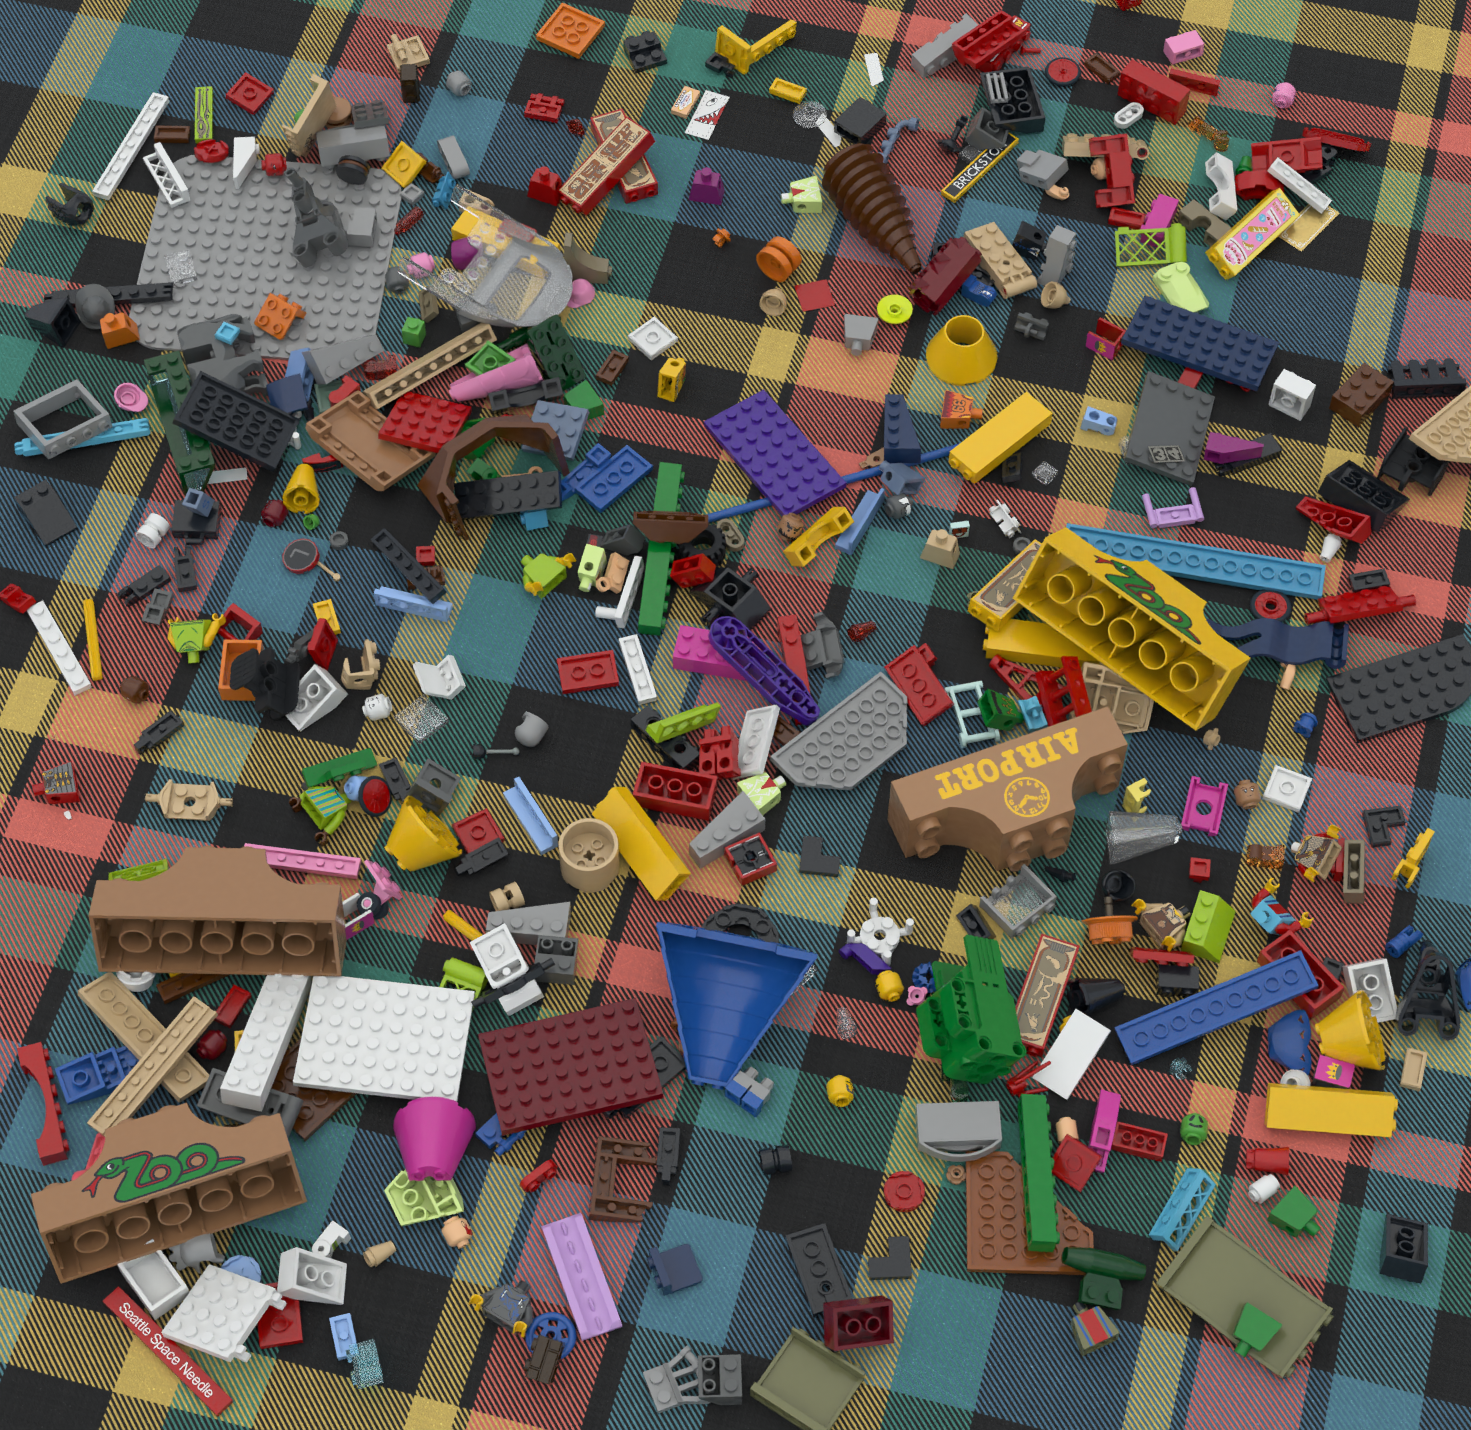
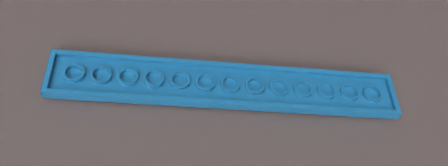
[1066,523,1326,600]

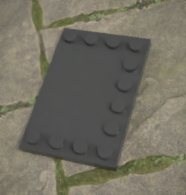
[1124,371,1215,486]

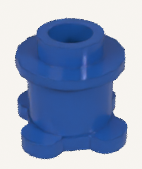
[1293,712,1318,738]

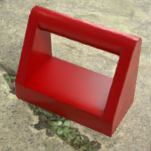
[217,603,263,640]

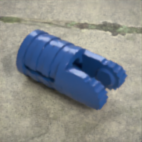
[1385,925,1423,958]

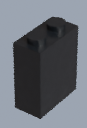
[834,97,887,144]

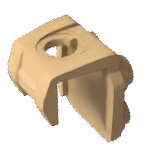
[341,639,380,690]

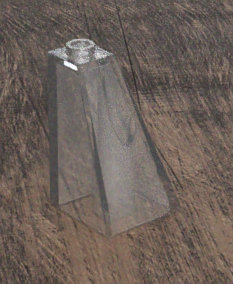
[1105,811,1182,864]

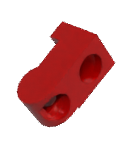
[329,375,361,407]

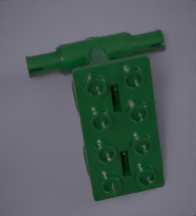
[496,314,586,391]

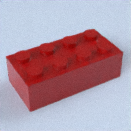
[1118,60,1190,125]
[632,761,717,821]
[1257,930,1345,1020]

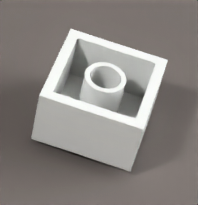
[1269,369,1316,421]

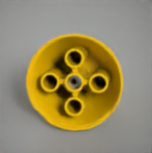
[384,796,462,871]
[1315,990,1385,1071]

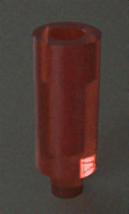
[394,206,424,235]

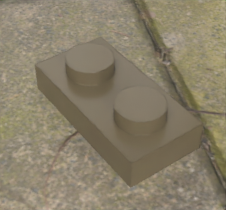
[418,284,439,323]

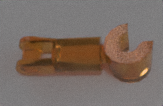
[1188,116,1230,152]

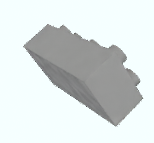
[316,124,390,169]
[915,1101,1002,1162]

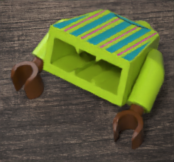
[289,786,351,846]

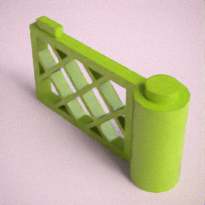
[1115,223,1187,267]
[439,957,488,1011]

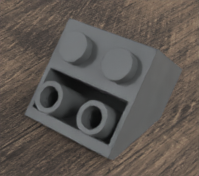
[534,935,578,985]
[698,1354,742,1405]

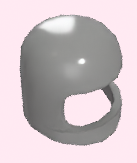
[515,711,549,747]

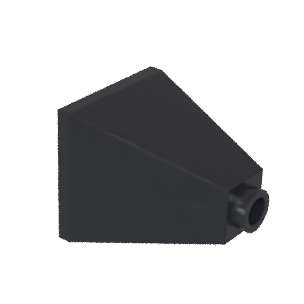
[25,297,81,348]

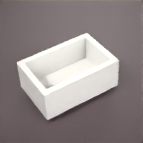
[117,1239,189,1320]

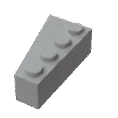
[911,13,978,78]
[689,791,765,869]
[486,902,571,945]

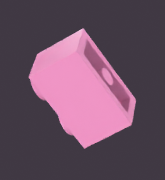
[1163,30,1204,65]

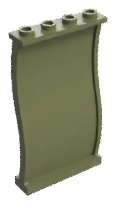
[1156,1216,1334,1380]

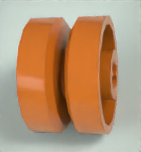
[756,236,802,282]

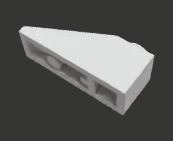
[233,137,260,189]

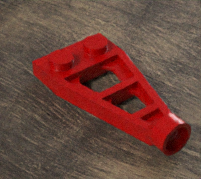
[989,654,1064,716]

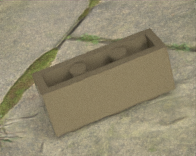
[1343,840,1366,904]

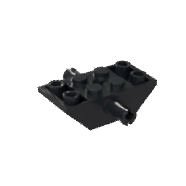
[689,567,771,631]

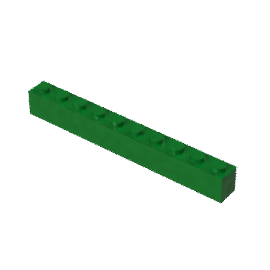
[638,462,685,636]

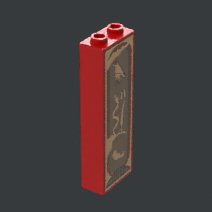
[590,109,658,204]
[1015,934,1080,1058]

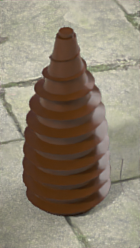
[822,143,922,274]

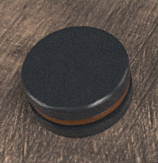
[336,155,370,185]

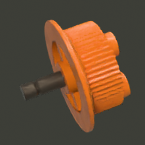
[1082,897,1138,945]

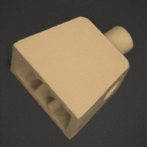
[920,529,960,569]

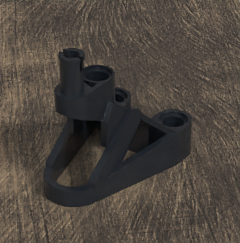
[1395,940,1461,1040]

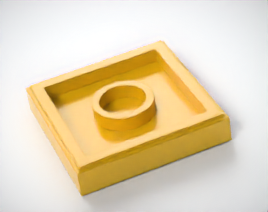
[381,141,427,188]

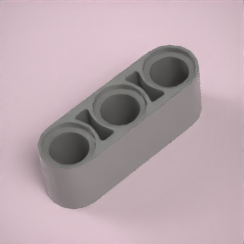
[437,135,470,179]

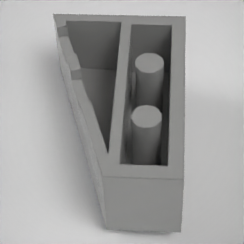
[1037,225,1077,286]

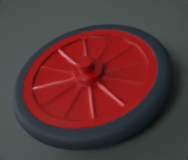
[1045,57,1081,86]
[358,776,392,817]

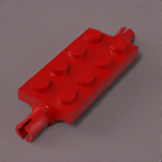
[1304,586,1416,625]

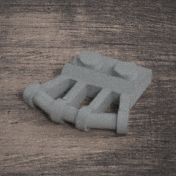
[643,1346,710,1414]

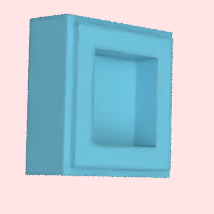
[215,322,240,345]

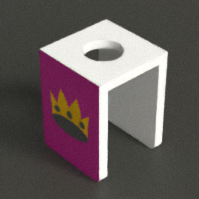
[343,893,374,940]

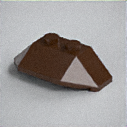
[633,511,708,544]

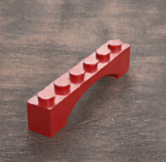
[17,1042,70,1166]

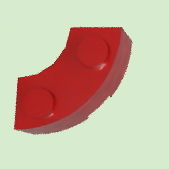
[1235,171,1284,201]

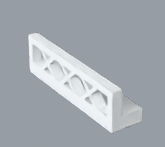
[143,142,190,208]

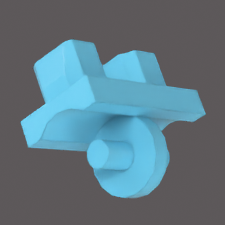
[1018,696,1048,733]

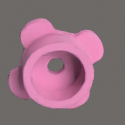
[907,986,928,1006]

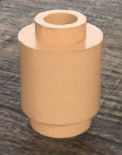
[1055,1117,1079,1144]

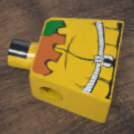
[657,358,686,402]

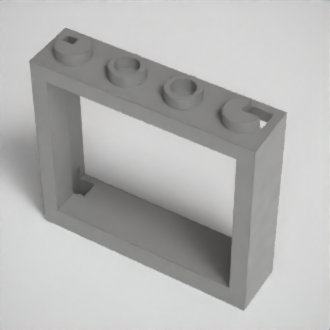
[13,379,112,460]

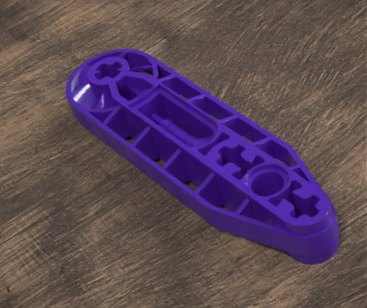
[708,616,820,726]

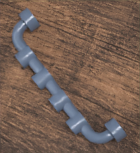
[878,117,919,164]

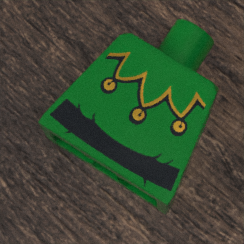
[978,689,1024,731]

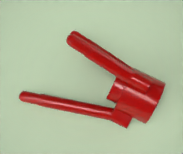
[1006,1061,1051,1098]

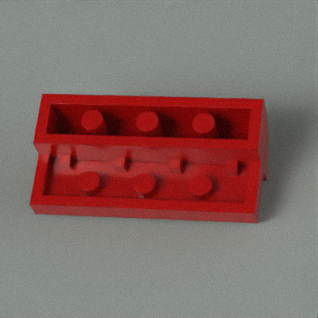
[952,10,1025,69]

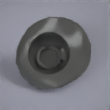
[75,284,115,329]

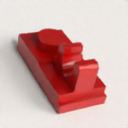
[1330,837,1345,882]

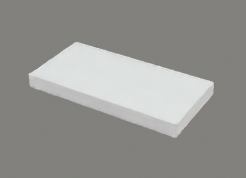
[732,705,780,780]
[1032,1009,1111,1100]

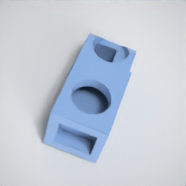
[1080,406,1118,436]

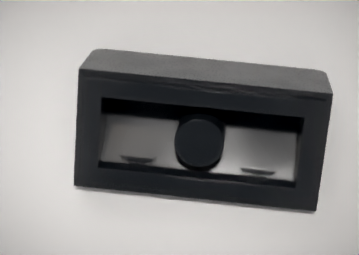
[956,904,996,939]

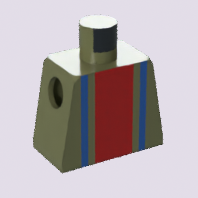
[1071,1302,1120,1357]

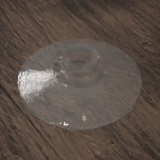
[793,101,827,128]

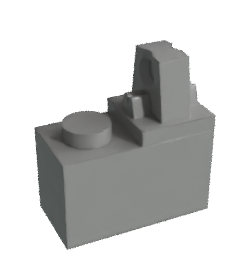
[343,207,377,247]

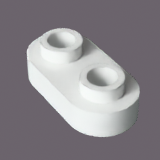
[1114,102,1144,129]

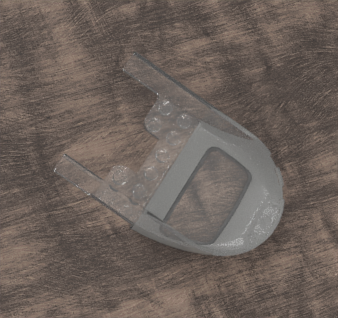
[398,184,573,327]

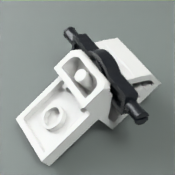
[470,923,555,1016]

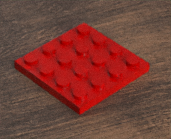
[378,391,472,453]

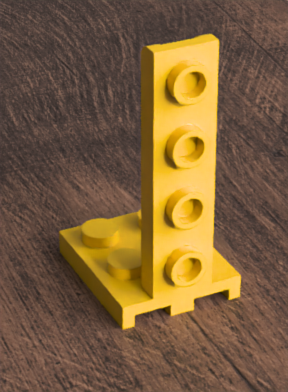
[715,20,797,75]

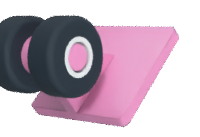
[357,859,402,920]

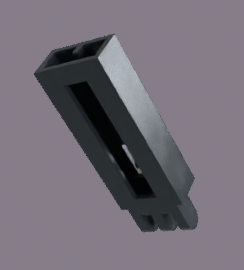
[1212,433,1282,477]

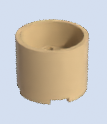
[559,818,620,893]

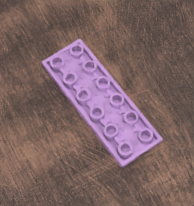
[541,1213,622,1341]

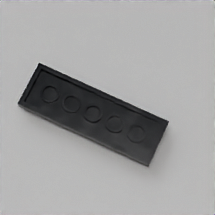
[454,470,562,520]

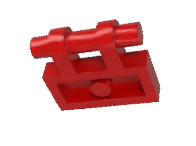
[524,93,565,123]

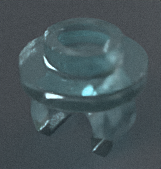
[1169,1058,1192,1080]

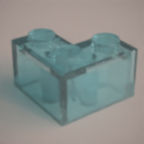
[346,1338,384,1389]

